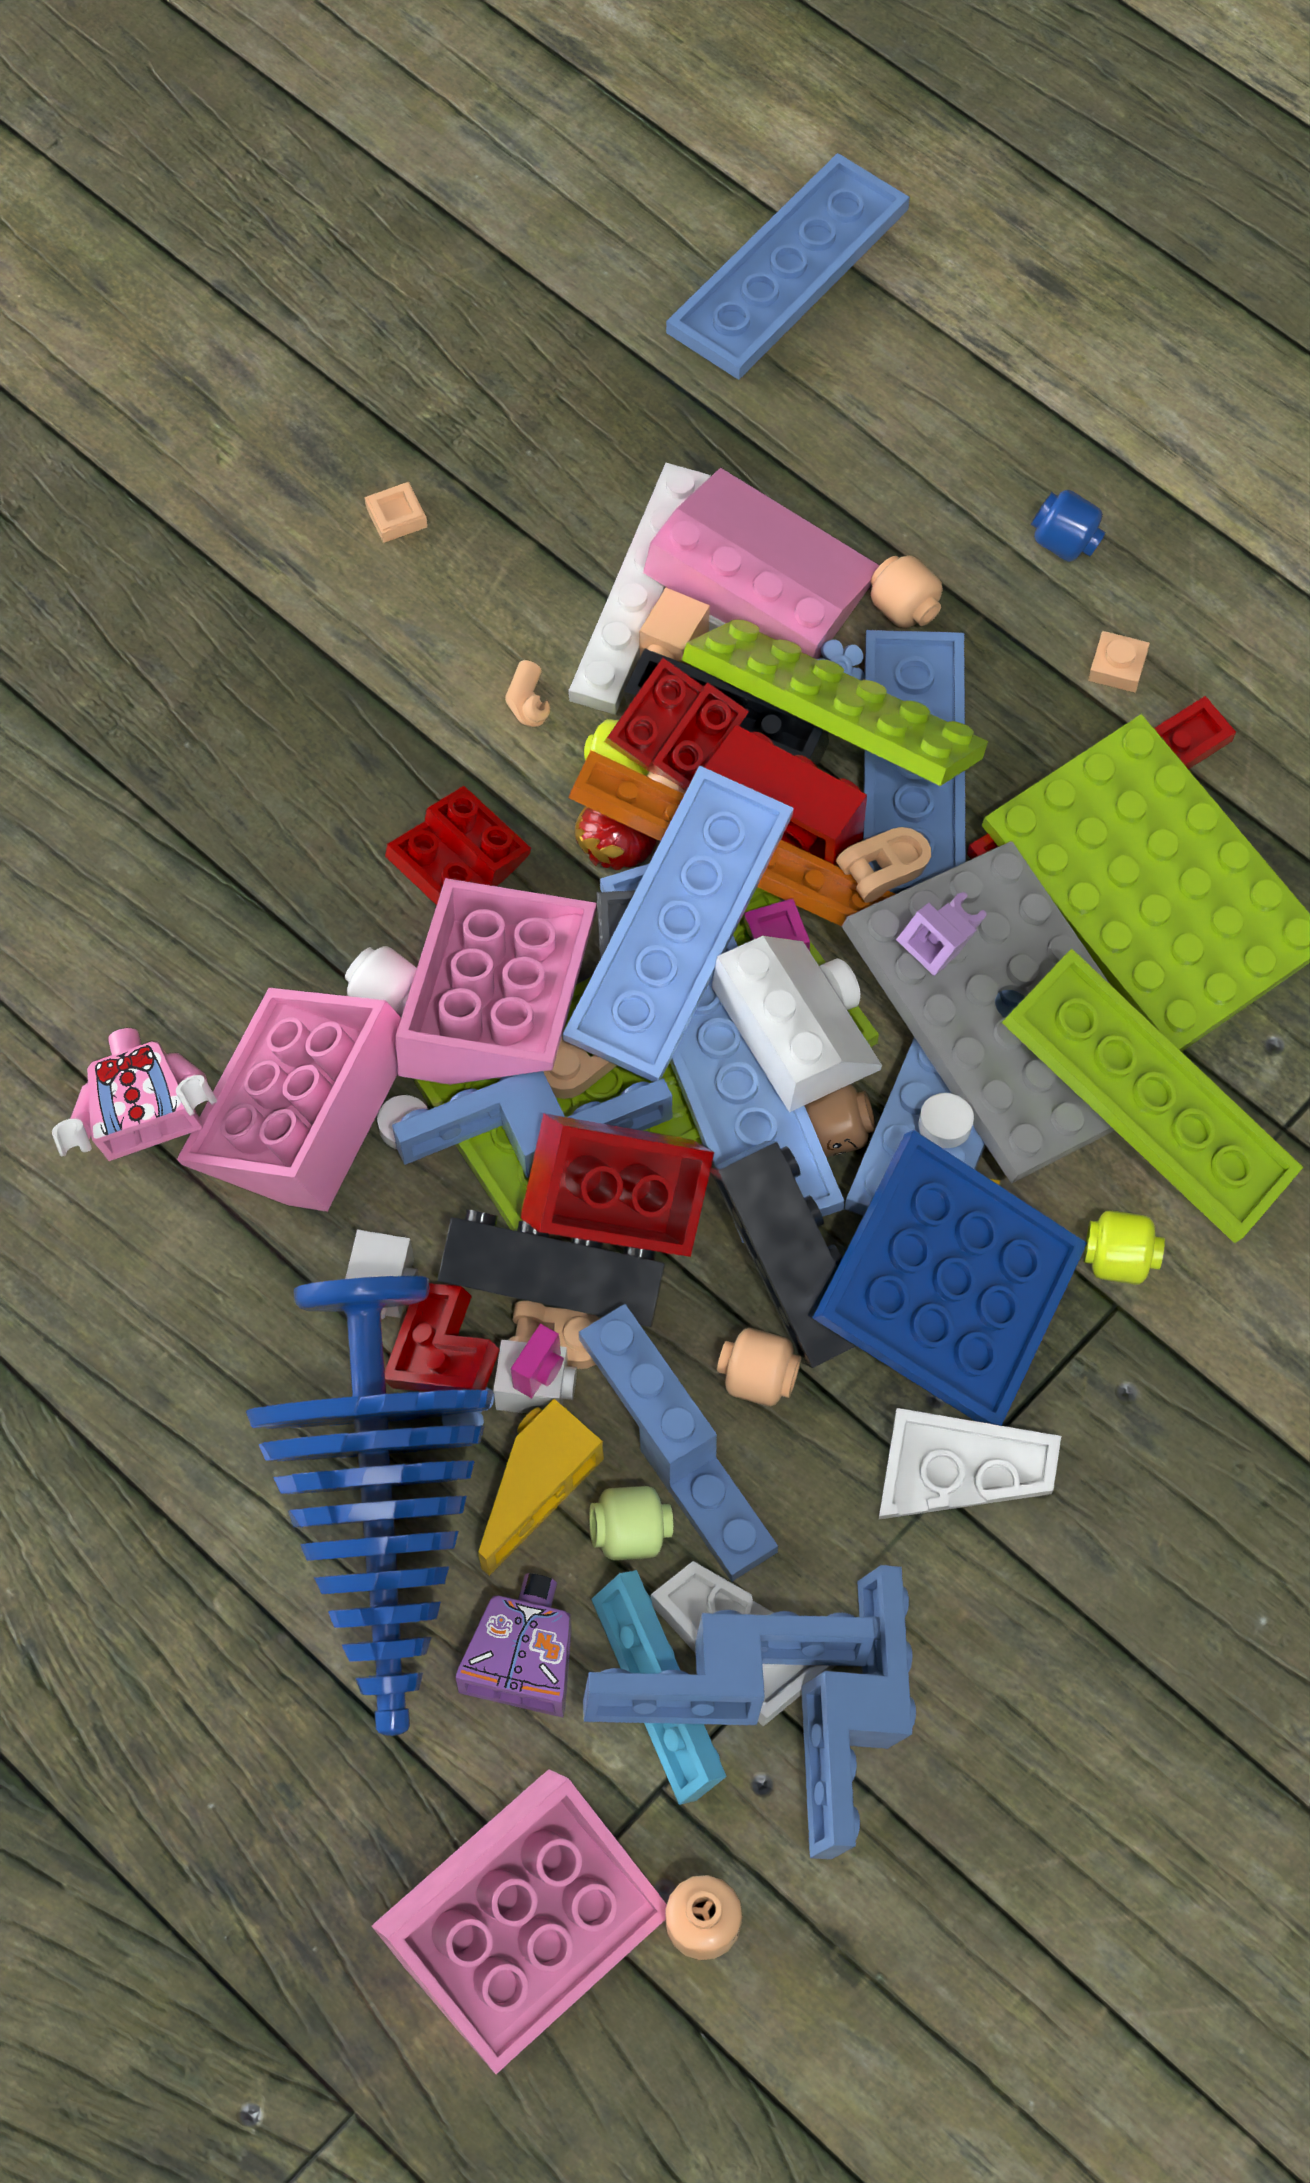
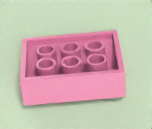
[643,468,880,659]
[395,878,597,1085]
[177,988,401,1212]
[372,1769,667,2074]

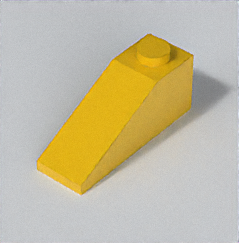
[478,1399,604,1576]

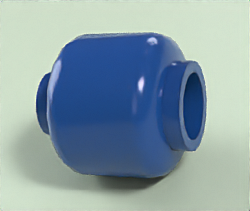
[1031,490,1106,562]

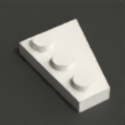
[879,1408,1061,1519]
[650,1561,835,1726]

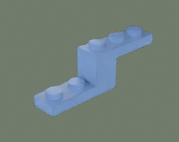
[392,1071,673,1178]
[579,1304,778,1582]
[801,1565,916,1859]
[583,1610,875,1725]

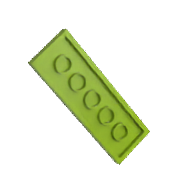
[682,620,988,786]
[1001,948,1303,1243]

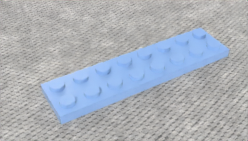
[600,864,844,1243]

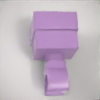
[897,892,986,976]

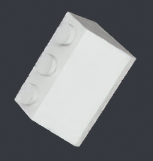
[712,936,882,1112]

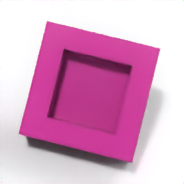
[744,898,810,951]
[511,1324,564,1398]

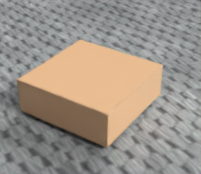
[364,482,427,543]

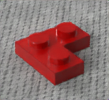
[385,1283,500,1392]

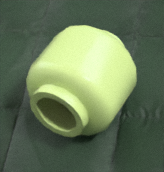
[589,1486,673,1560]

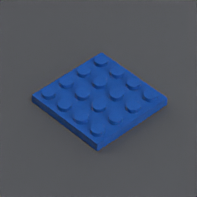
[813,1130,1087,1426]

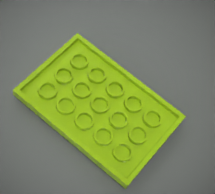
[982,714,1310,1052]

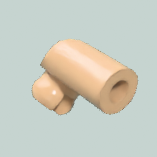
[505,660,550,727]

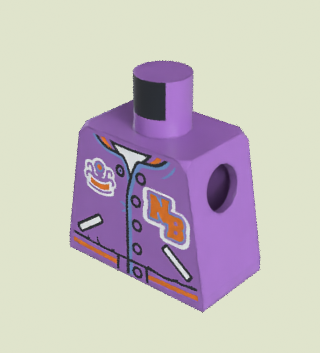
[456,1573,571,1718]

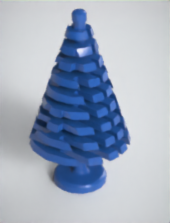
[246,1276,494,1736]

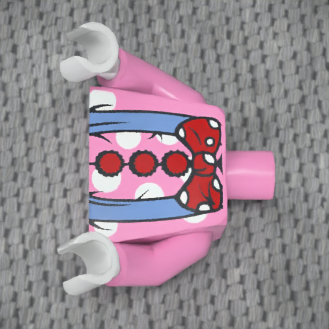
[52,1028,217,1161]

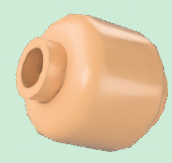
[870,555,943,628]
[717,1328,801,1406]
[665,1875,742,1960]

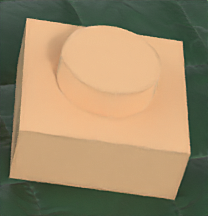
[1088,631,1150,693]

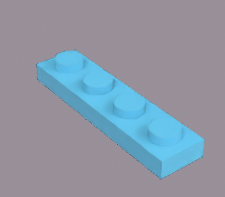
[591,1570,727,1805]

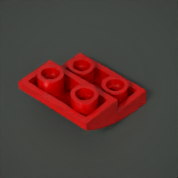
[604,658,749,791]
[385,786,531,905]

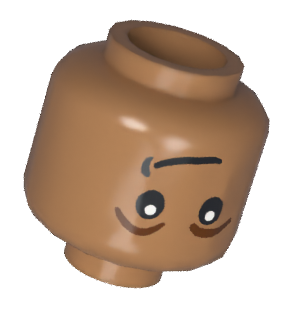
[804,1084,876,1157]

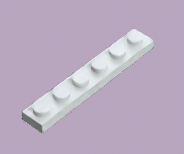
[569,463,711,715]

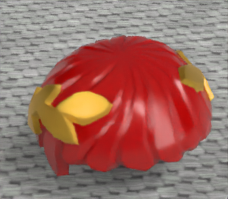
[575,807,656,870]

